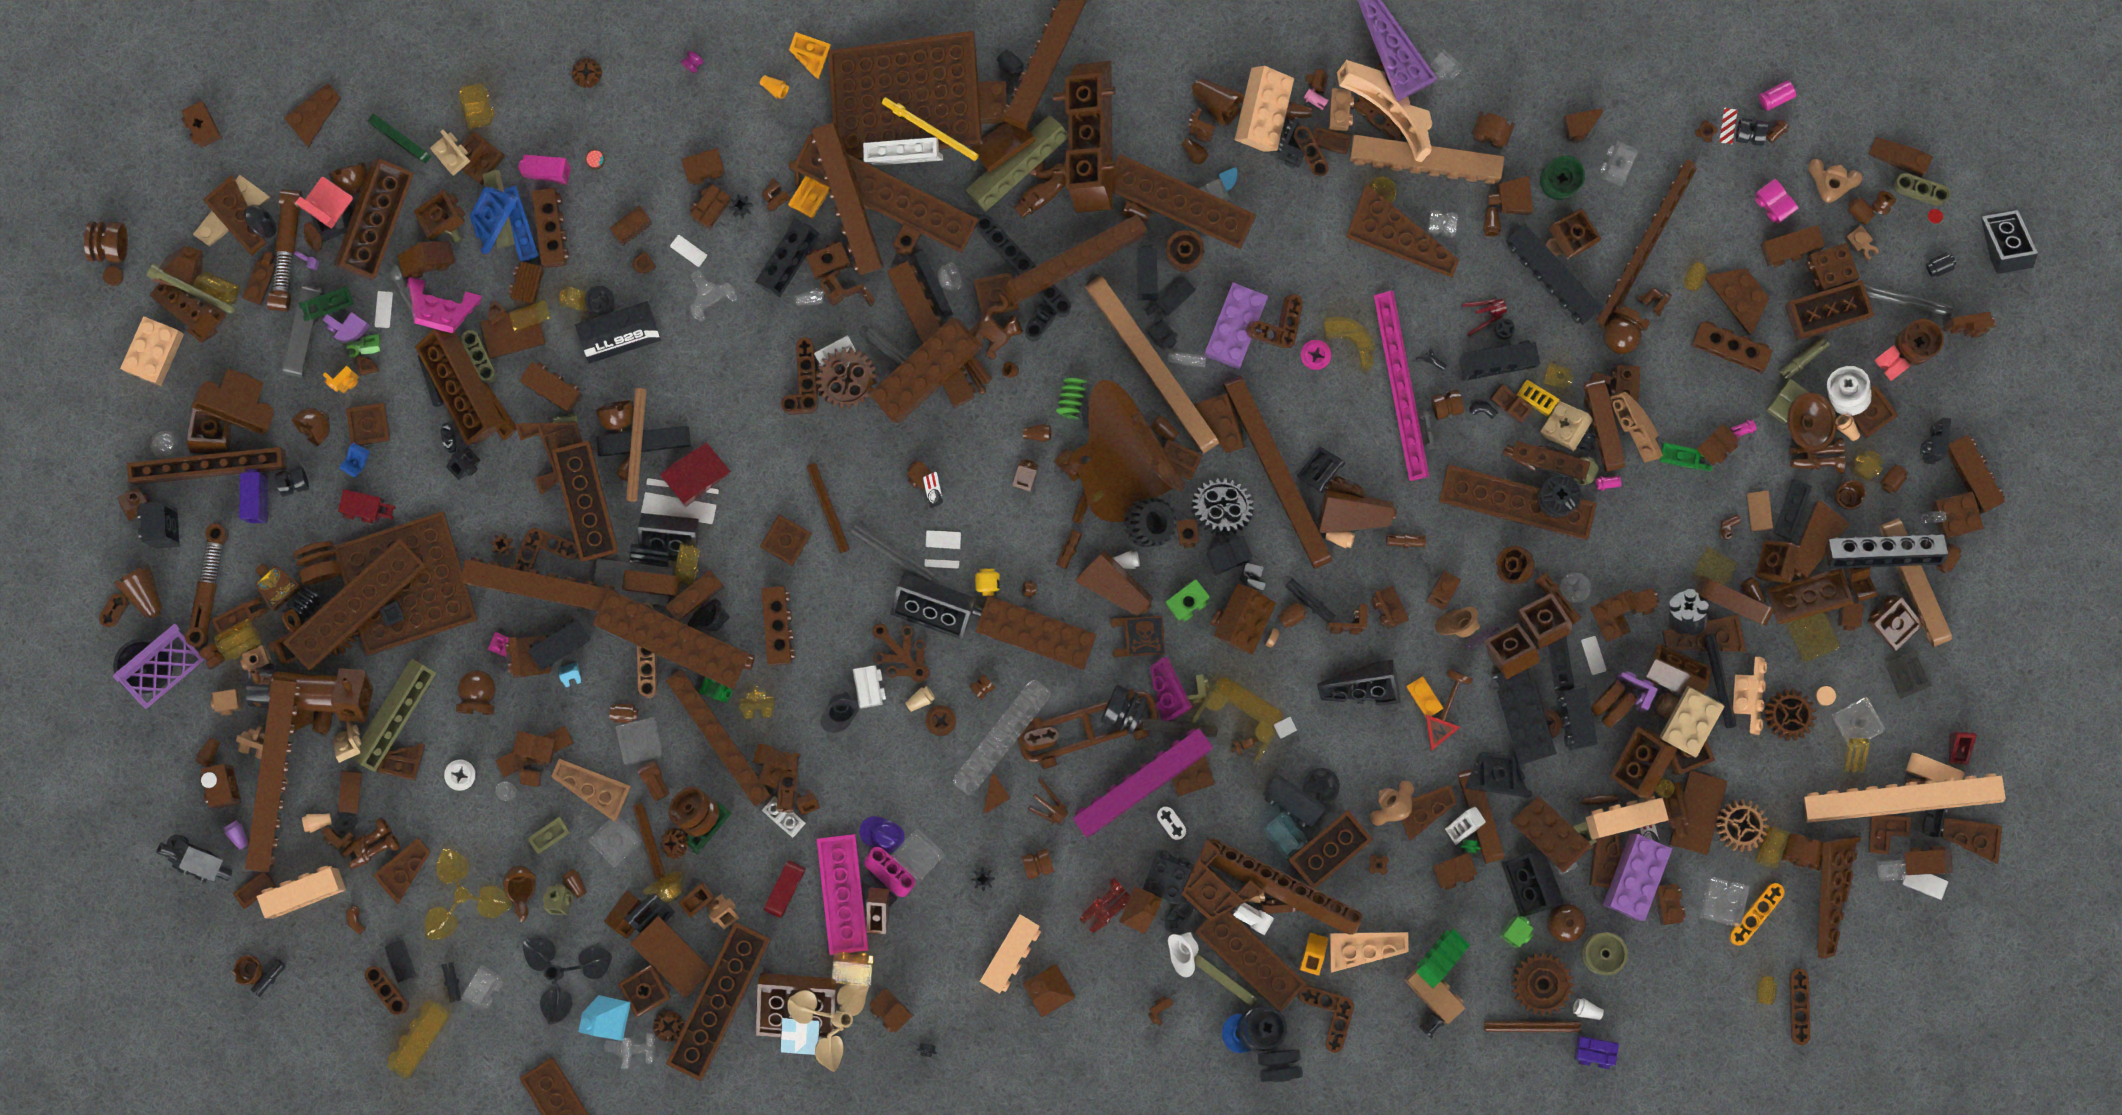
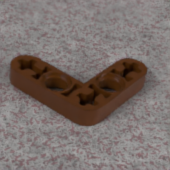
[1246,294,1302,348]
[513,528,579,572]
[1298,986,1354,1053]

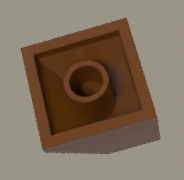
[152,246,203,287]
[1119,886,1163,934]
[1022,964,1076,1017]

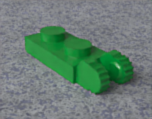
[1659,443,1712,471]

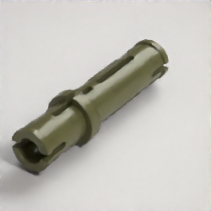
[1778,337,1830,381]

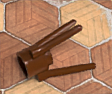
[1028,778,1069,824]

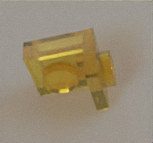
[558,287,587,312]

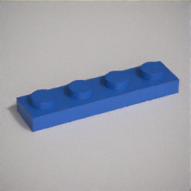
[504,185,540,262]

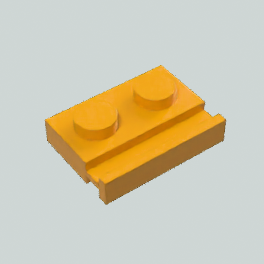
[788,176,830,219]

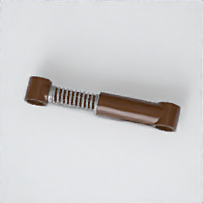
[267,189,303,312]
[185,523,229,648]

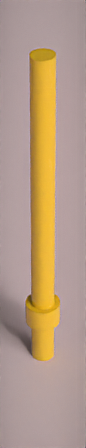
[882,97,979,161]

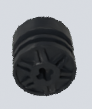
[1536,474,1582,519]
[1101,684,1147,734]

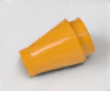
[760,75,789,99]

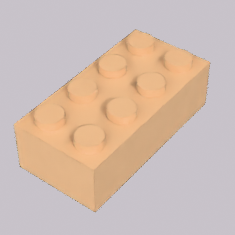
[1235,66,1294,152]
[257,866,346,919]

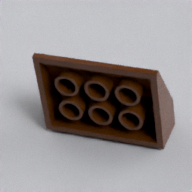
[756,973,838,1040]

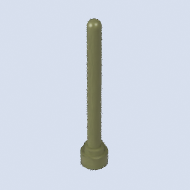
[147,263,235,313]

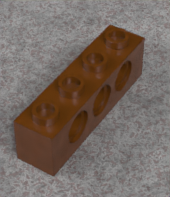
[532,188,569,269]
[1690,321,1773,374]
[761,586,795,666]

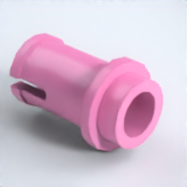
[1304,88,1329,110]

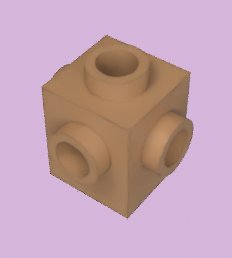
[706,894,739,930]

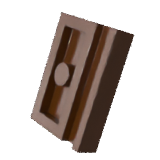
[1164,439,1203,481]

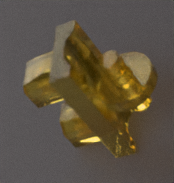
[739,687,775,719]

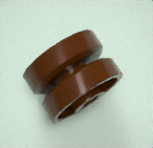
[1591,679,1638,729]
[668,786,719,837]

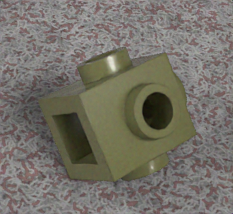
[543,884,573,915]

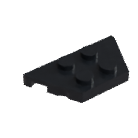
[1465,752,1532,798]

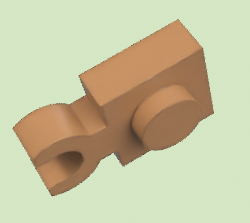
[1845,225,1879,261]

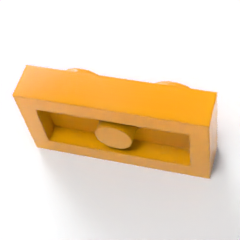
[1406,676,1444,717]

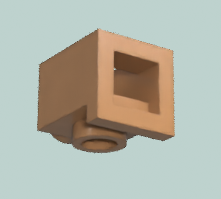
[240,645,273,672]

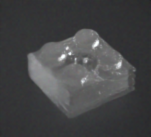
[1832,697,1886,749]

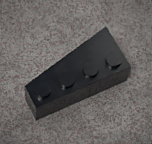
[1459,340,1540,381]

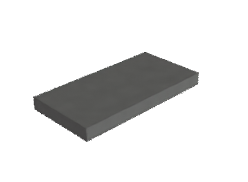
[594,559,674,606]

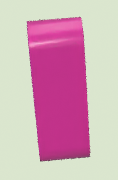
[864,847,915,897]

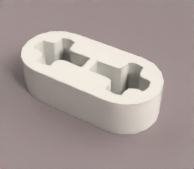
[1157,807,1186,840]

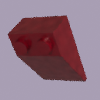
[660,442,731,507]

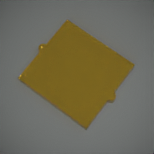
[1693,547,1737,586]

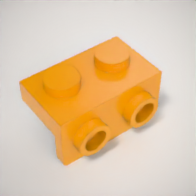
[323,366,359,393]

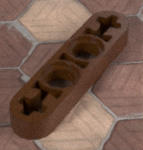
[1789,968,1810,1045]

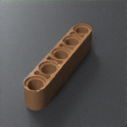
[637,602,658,698]

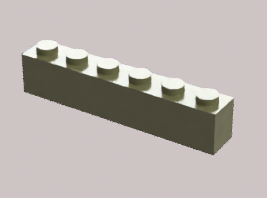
[966,115,1068,212]
[351,658,436,772]

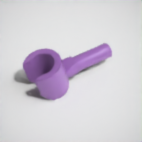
[295,251,319,270]

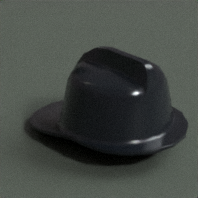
[687,599,729,632]
[820,692,859,733]

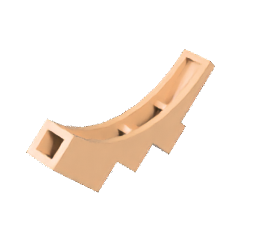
[1337,60,1432,162]

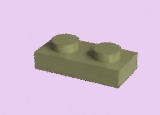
[527,817,571,855]

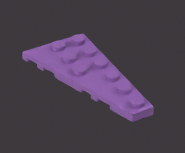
[1358,0,1438,102]

